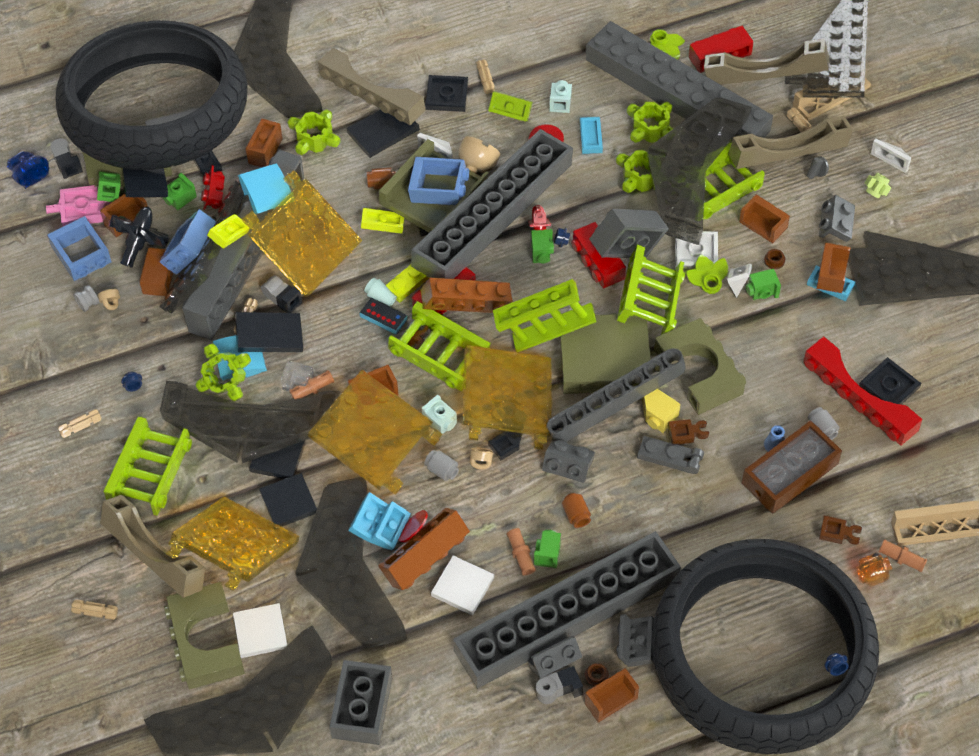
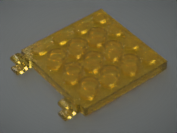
[241,170,363,297]
[463,345,552,450]
[308,370,442,495]
[166,497,300,591]

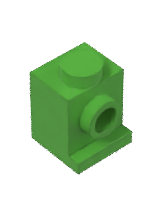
[97,171,121,202]
[163,173,197,211]
[531,229,554,264]
[746,269,781,300]
[534,530,561,568]

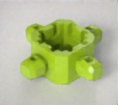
[627,102,676,143]
[288,109,340,155]
[616,149,668,193]
[196,344,251,401]

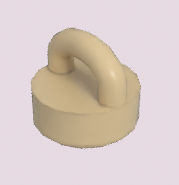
[98,289,120,310]
[470,447,493,470]

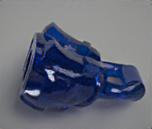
[7,151,50,189]

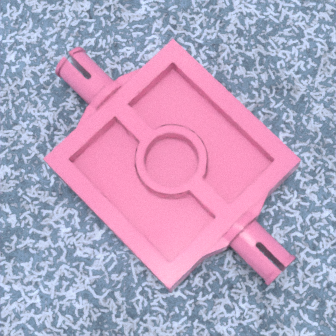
[46,185,112,227]

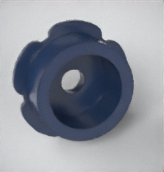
[554,227,570,247]
[121,372,142,392]
[824,653,848,676]

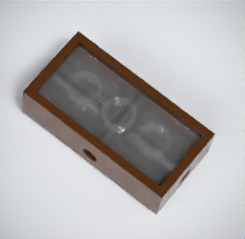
[742,420,842,514]

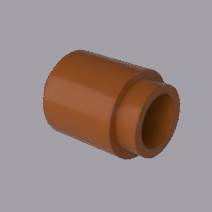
[367,167,396,189]
[562,493,591,528]

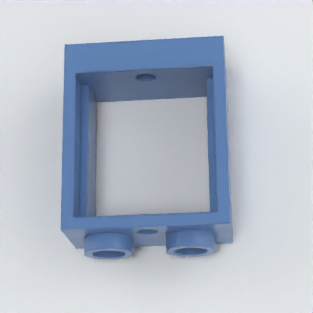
[408,157,469,205]
[160,209,216,275]
[47,216,112,281]

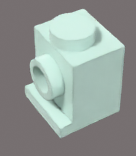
[550,80,572,113]
[422,395,457,435]

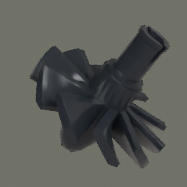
[109,206,170,268]

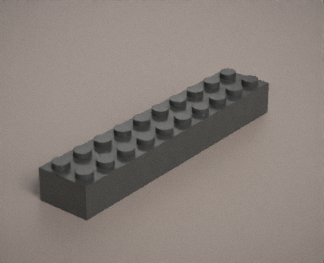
[586,21,773,143]
[411,129,573,279]
[182,150,305,341]
[453,531,681,689]

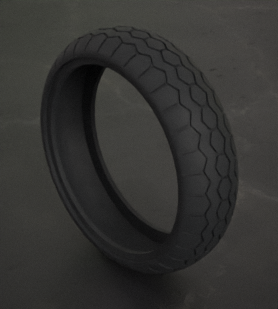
[55,20,248,170]
[652,539,879,754]

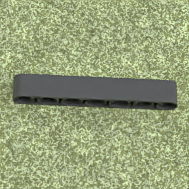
[547,348,686,442]

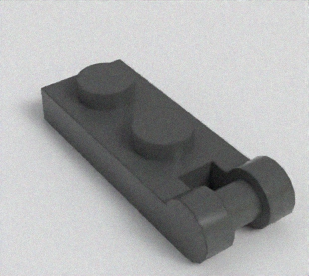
[637,436,704,474]

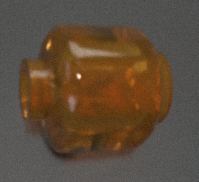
[855,552,892,587]

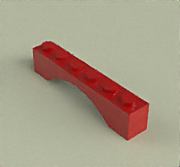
[803,336,923,446]

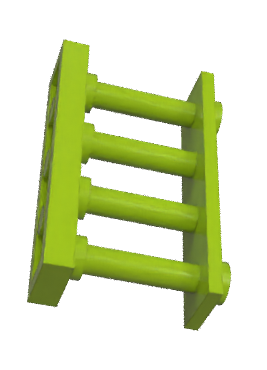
[667,142,765,223]
[617,244,685,335]
[493,279,596,353]
[388,301,491,392]
[103,417,192,516]

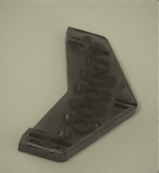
[234,0,323,118]
[647,98,752,245]
[160,381,341,464]
[295,476,407,648]
[144,625,332,756]

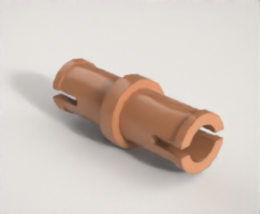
[289,370,334,402]
[506,528,536,576]
[879,539,928,572]

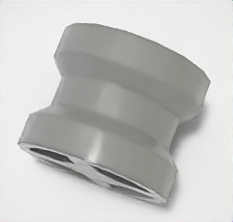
[73,285,100,312]

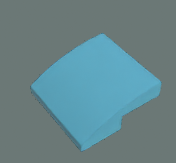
[238,163,295,215]
[213,335,267,381]
[348,492,411,550]

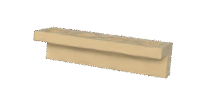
[793,59,871,121]
[891,500,979,546]

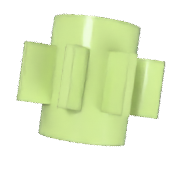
[864,173,891,198]

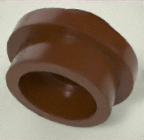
[764,249,786,269]
[585,663,609,687]

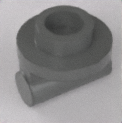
[806,156,829,179]

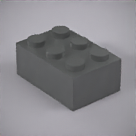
[590,208,669,258]
[330,660,393,745]

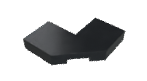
[488,404,525,461]

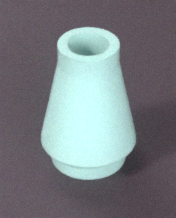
[364,278,397,307]

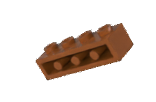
[421,278,513,313]
[378,508,470,590]

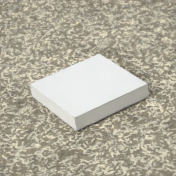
[675,230,718,269]
[431,556,494,615]
[233,603,288,658]

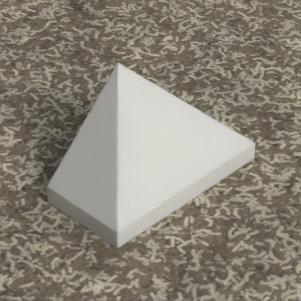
[417,133,453,159]
[871,139,911,173]
[727,264,752,298]

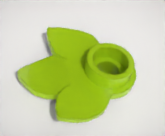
[650,30,685,60]
[686,254,728,294]

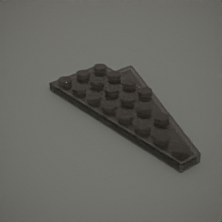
[785,0,868,98]
[159,180,244,314]
[848,231,979,306]

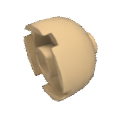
[459,136,501,174]

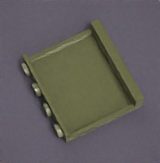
[379,139,489,233]
[560,313,652,394]

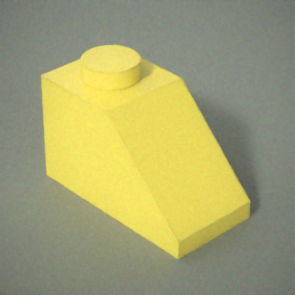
[642,389,680,433]

